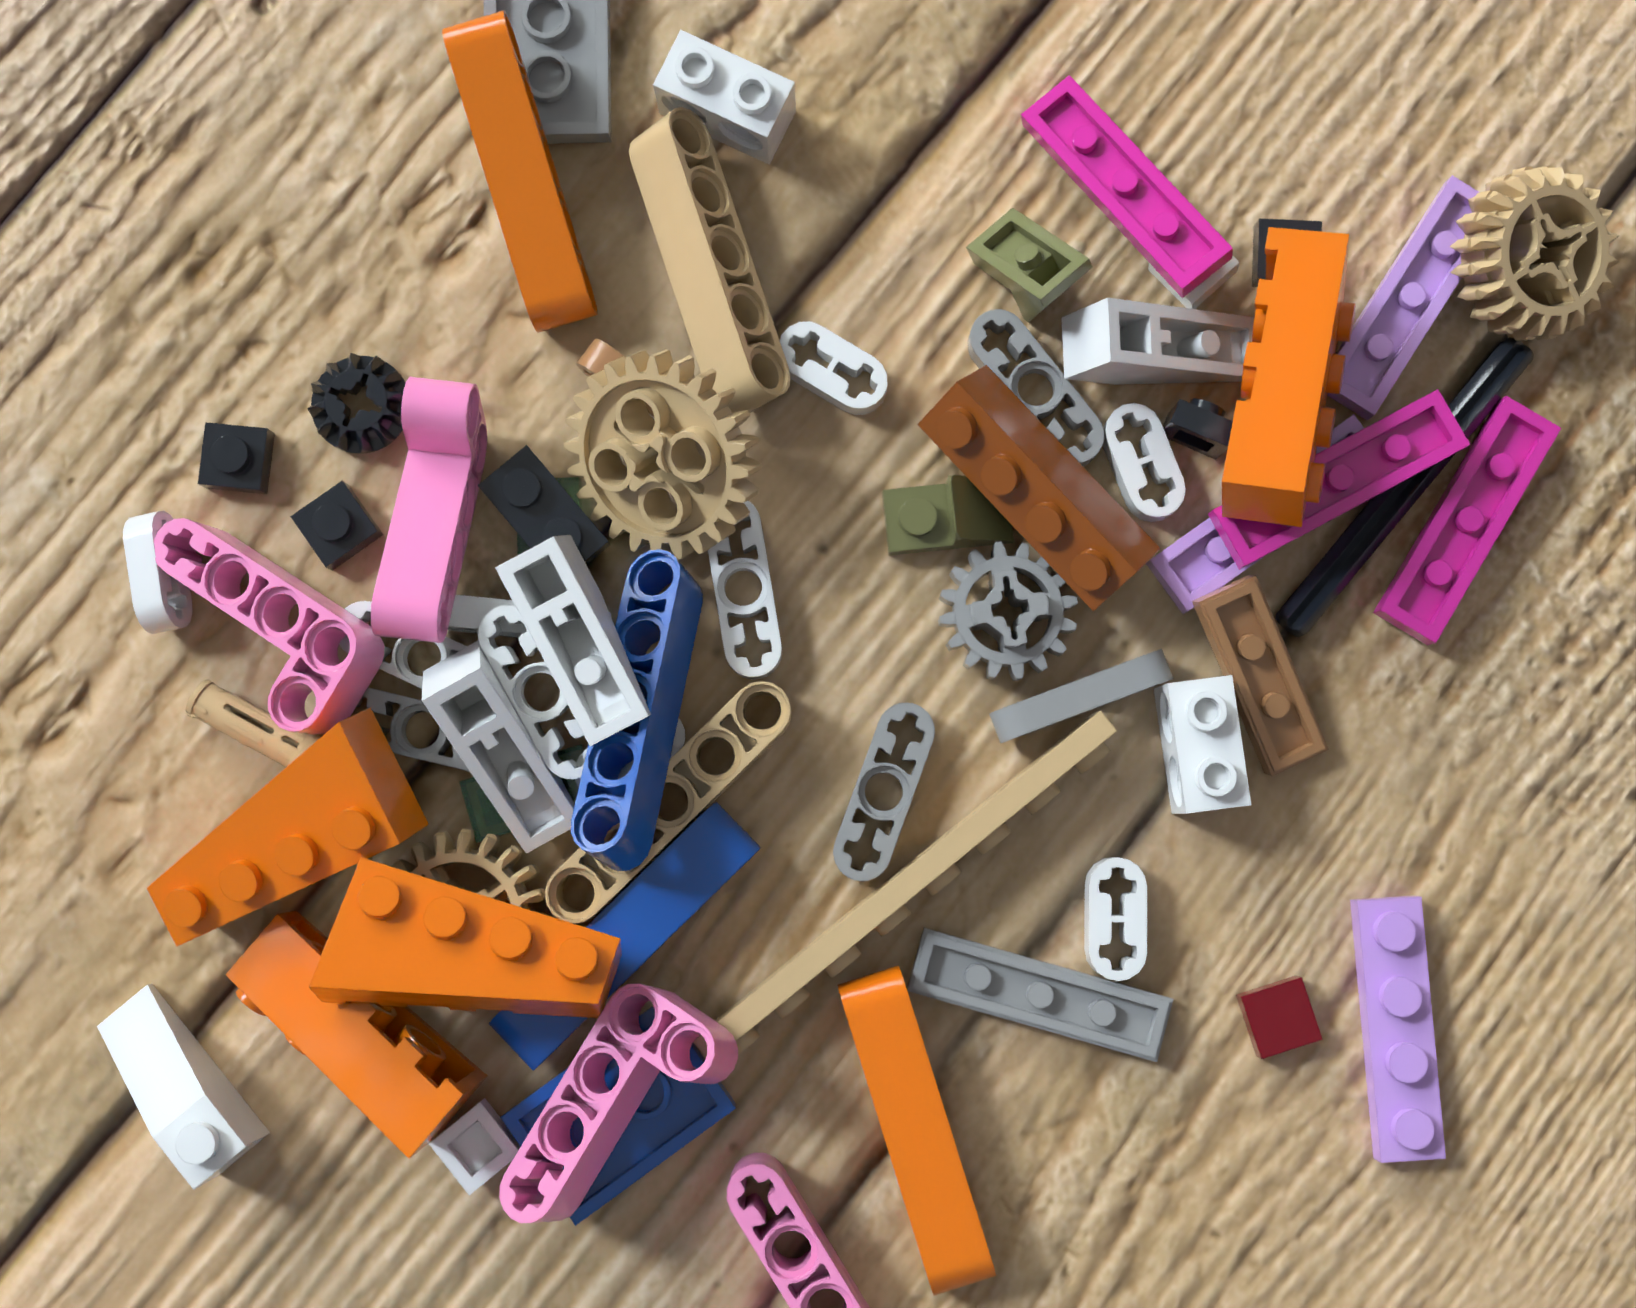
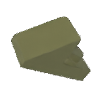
[966,208,1093,322]
[882,475,1014,556]

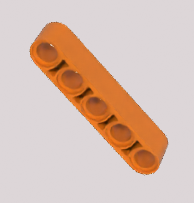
[442,10,598,333]
[837,965,997,1296]

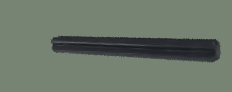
[1275,337,1534,637]

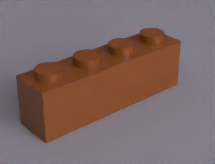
[917,365,1161,611]

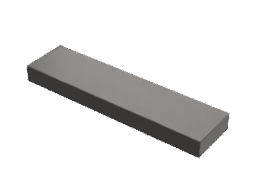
[907,927,1173,1062]

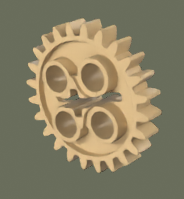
[564,349,762,560]

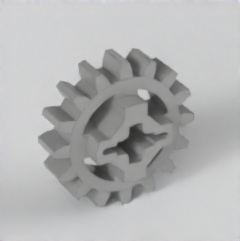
[938,541,1078,681]

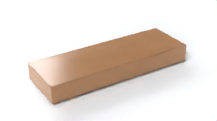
[1192,575,1329,776]

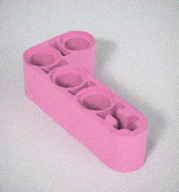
[371,377,487,643]
[154,518,384,734]
[499,984,738,1223]
[727,1153,870,1308]

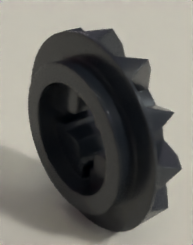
[308,353,406,454]

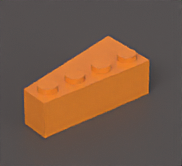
[1222,227,1356,527]
[147,707,429,947]
[308,857,622,1018]
[226,911,488,1159]

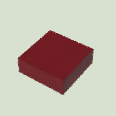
[1236,975,1323,1059]

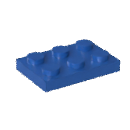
[500,1006,737,1226]

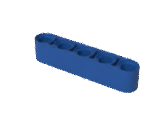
[571,549,703,871]
[489,802,761,1071]

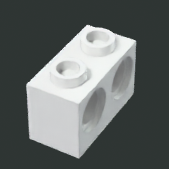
[653,30,796,165]
[1154,675,1252,814]

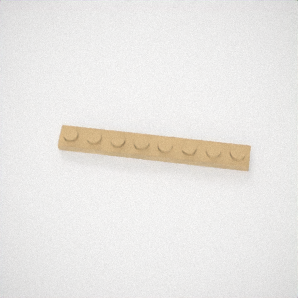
[694,710,1117,1057]

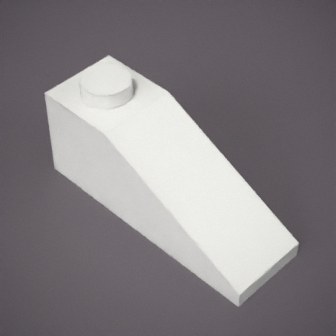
[1062,298,1254,385]
[495,535,651,746]
[422,640,575,854]
[97,984,270,1190]

